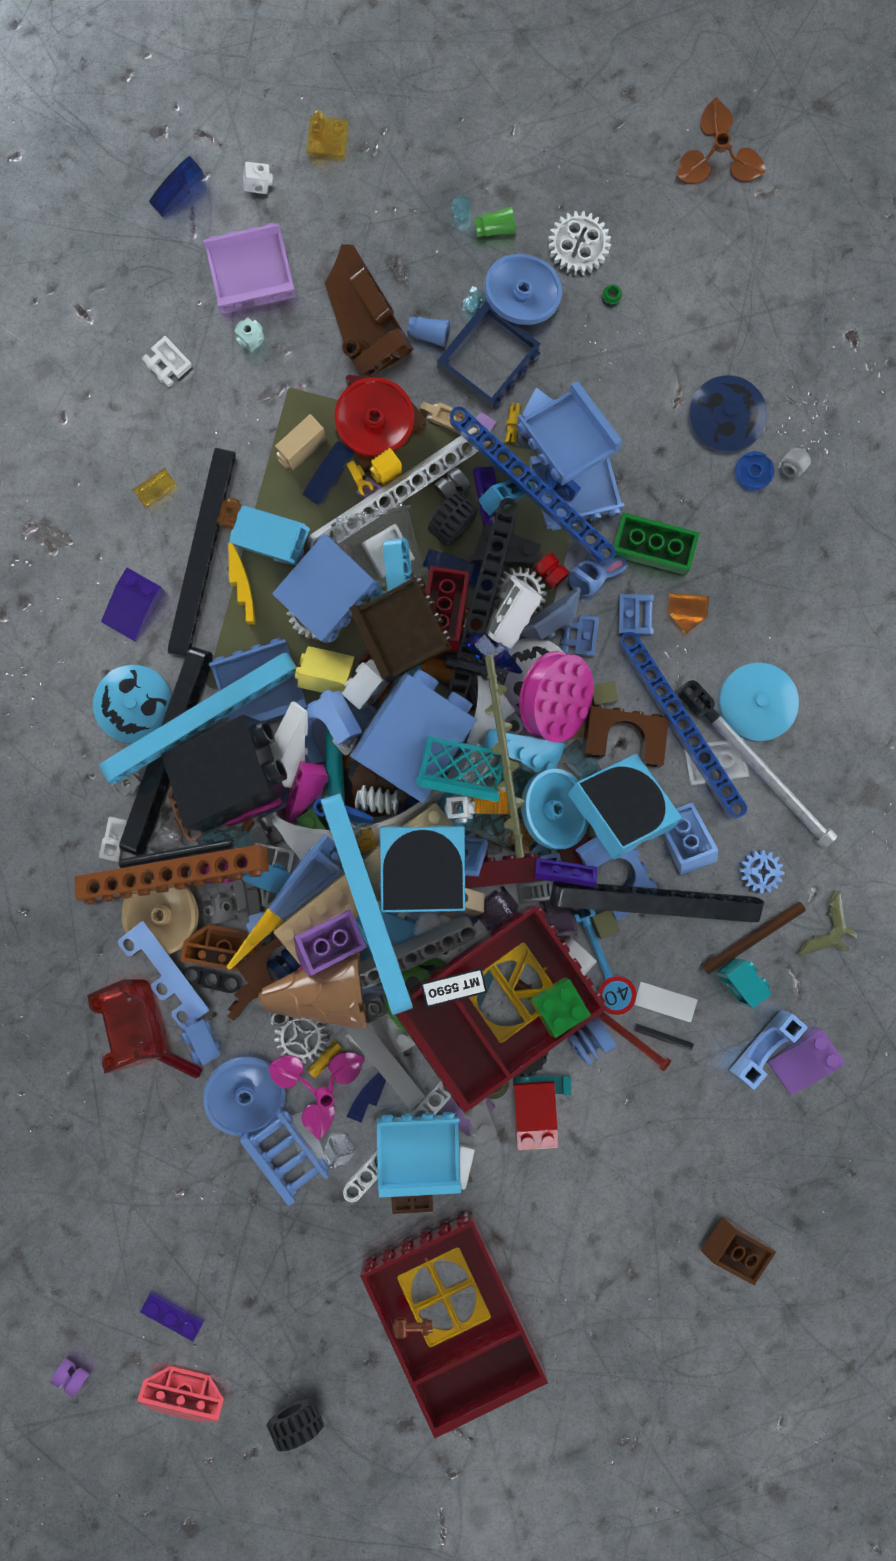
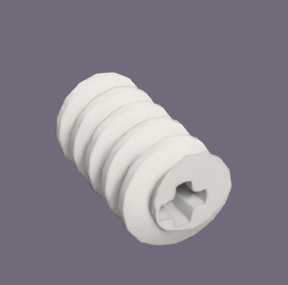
[355,785,399,815]

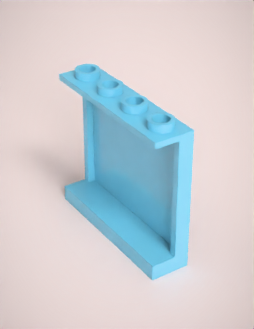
[376,1112,461,1197]

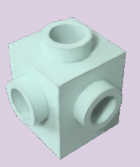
[234,317,265,352]

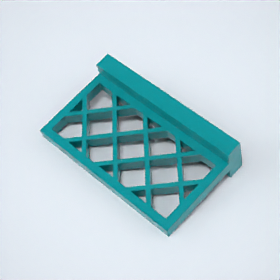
[415,736,503,802]

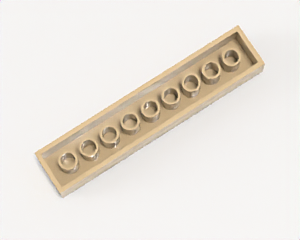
[274,801,453,964]

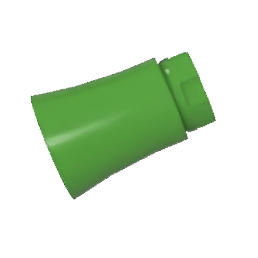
[474,206,516,237]

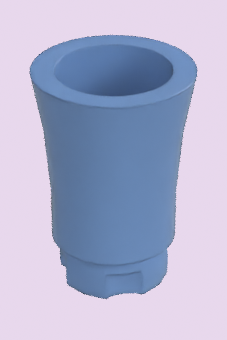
[407,317,450,348]

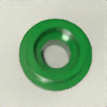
[602,285,622,305]

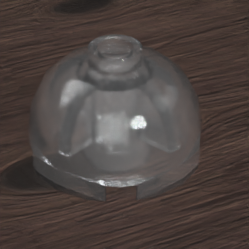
[147,815,185,853]

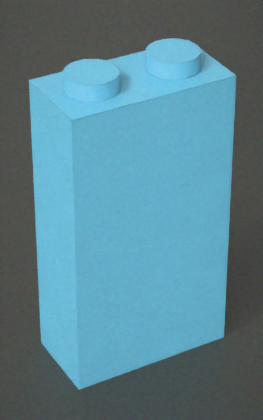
[229,505,310,566]

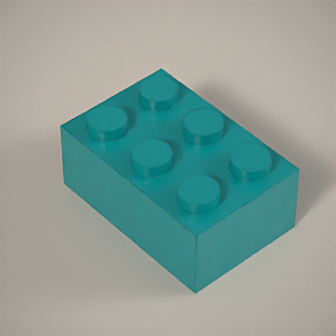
[715,958,772,1009]

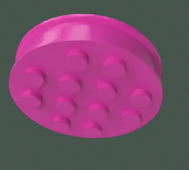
[519,651,593,742]

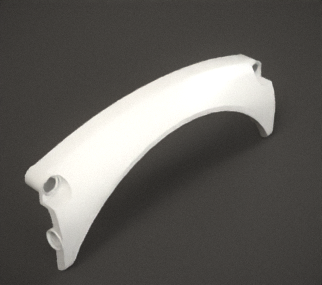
[271,676,523,860]

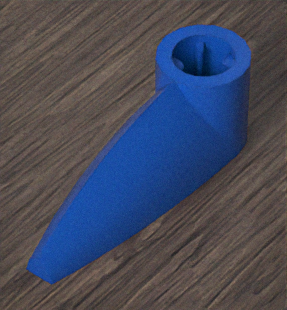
[313,798,374,823]

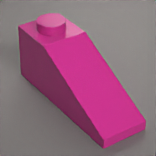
[283,762,328,823]

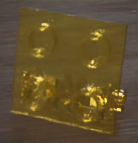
[306,110,348,157]

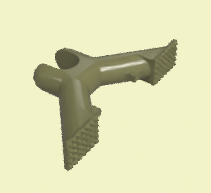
[798,891,857,956]

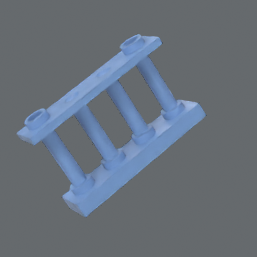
[240,1107,329,1206]

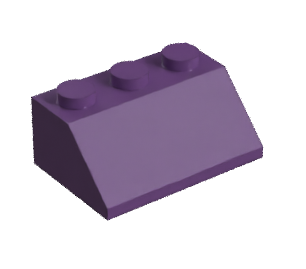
[294,909,367,975]

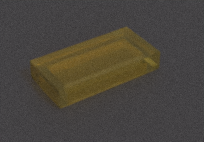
[133,468,177,507]

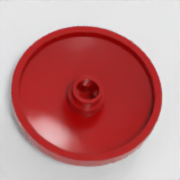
[334,377,414,457]

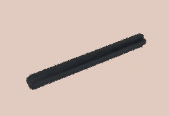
[119,839,233,868]

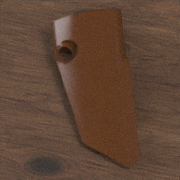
[325,244,414,378]

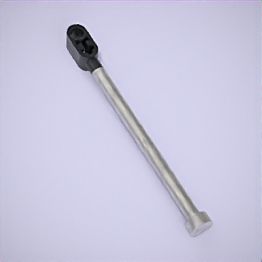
[678,680,837,849]

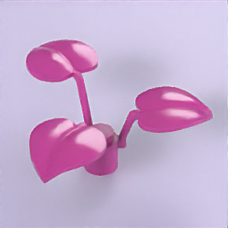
[269,1052,365,1140]

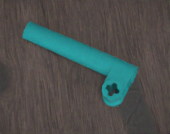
[325,729,366,830]

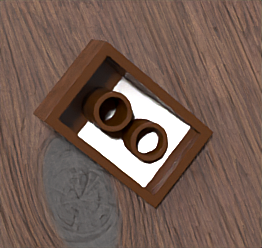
[701,1217,776,1286]

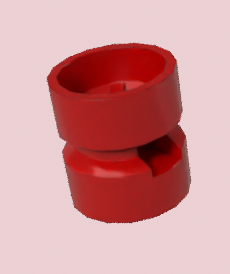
[533,552,570,590]

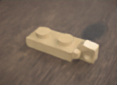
[420,401,470,435]

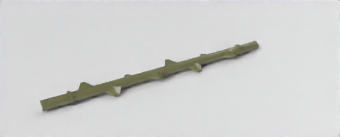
[485,654,525,858]

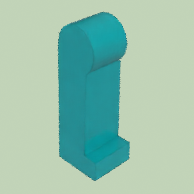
[513,1074,571,1096]

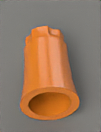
[421,657,453,685]

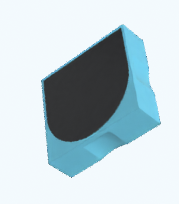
[568,754,682,860]
[379,825,465,912]

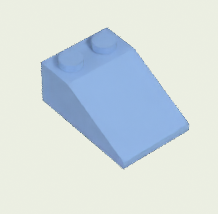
[663,802,719,875]

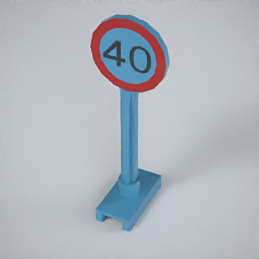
[568,908,637,1015]

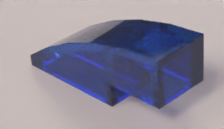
[149,155,204,217]
[303,441,354,505]
[463,632,523,674]
[347,1071,386,1123]

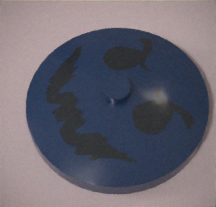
[688,375,767,454]

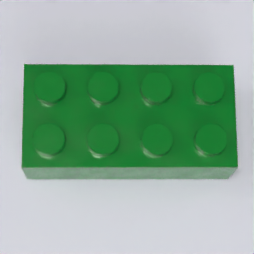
[613,512,700,575]

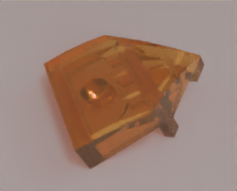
[668,592,710,634]

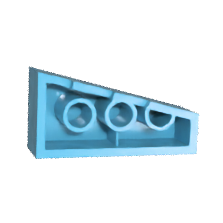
[482,729,566,774]

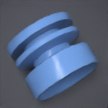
[568,1016,617,1066]

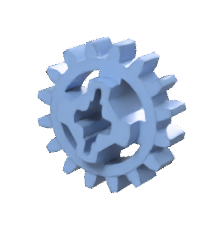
[739,850,784,894]

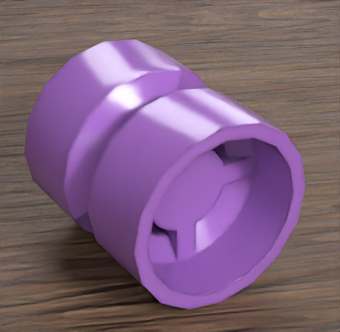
[50,1358,89,1398]

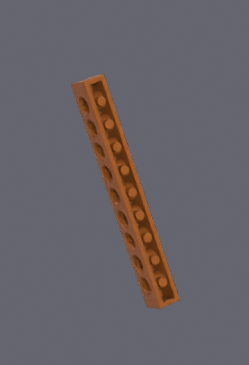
[74,844,269,905]

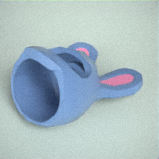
[568,541,627,597]

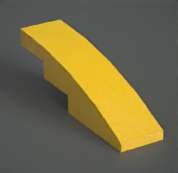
[228,543,256,625]

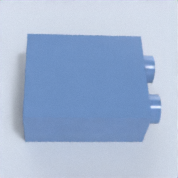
[350,669,477,803]

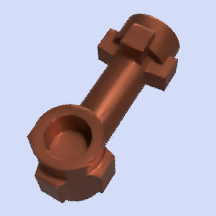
[393,1317,433,1338]

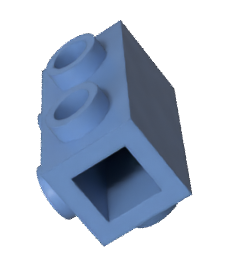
[181,1018,221,1066]

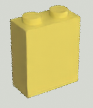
[295,646,355,697]

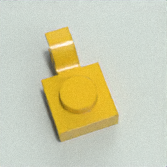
[347,461,374,497]

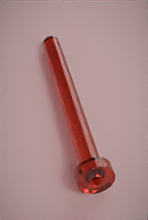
[597,1012,672,1072]

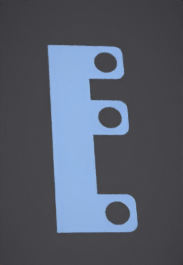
[118,921,209,1028]

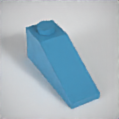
[478,480,535,516]

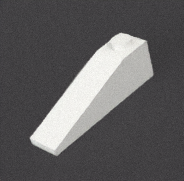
[270,702,308,788]

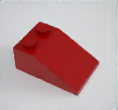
[514,1081,558,1150]

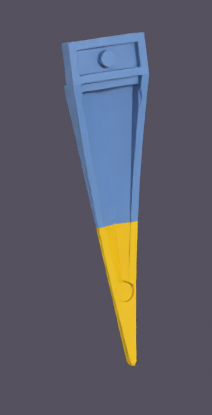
[227,834,344,970]

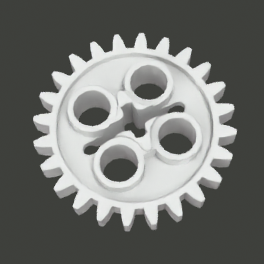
[548,211,611,275]

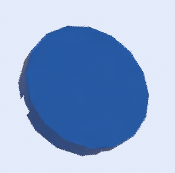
[735,451,775,491]

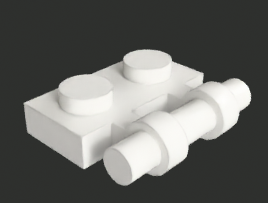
[142,336,192,388]

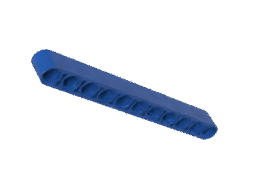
[450,406,616,564]
[619,632,747,819]

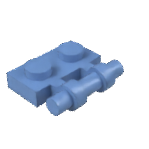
[560,615,599,657]

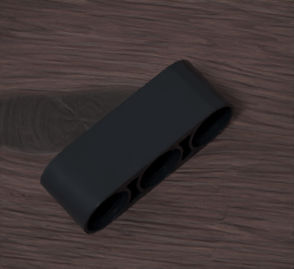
[182,965,242,993]

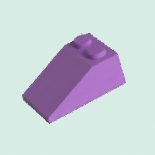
[767,1027,845,1095]

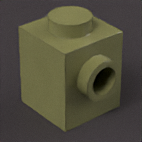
[592,681,618,705]
[591,910,620,939]

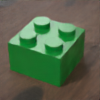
[529,978,591,1038]

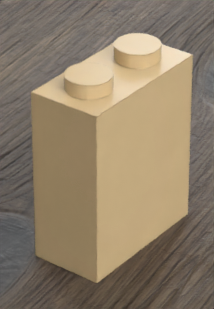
[275,414,327,472]

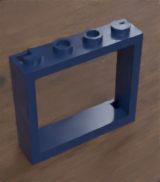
[437,301,541,410]

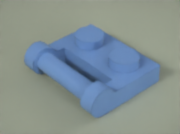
[618,594,654,636]

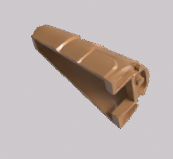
[258,951,368,1029]

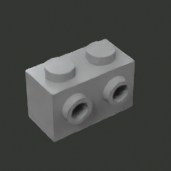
[463,1099,498,1143]

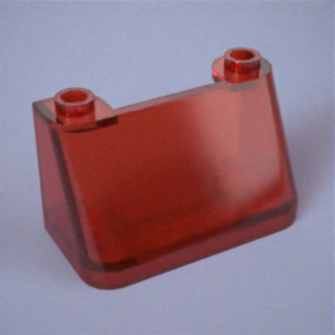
[87,979,166,1074]

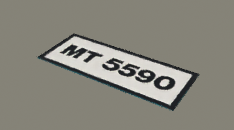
[421,968,487,1008]

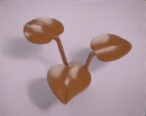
[677,97,766,183]

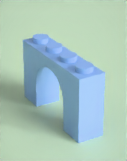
[305,690,363,764]
[729,1010,808,1090]

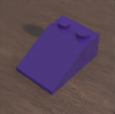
[101,567,165,641]

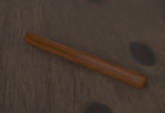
[702,902,806,974]

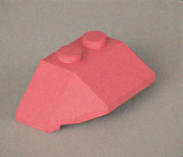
[137,1366,224,1422]

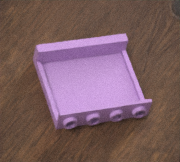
[203,223,296,314]

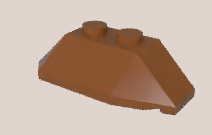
[180,924,258,971]

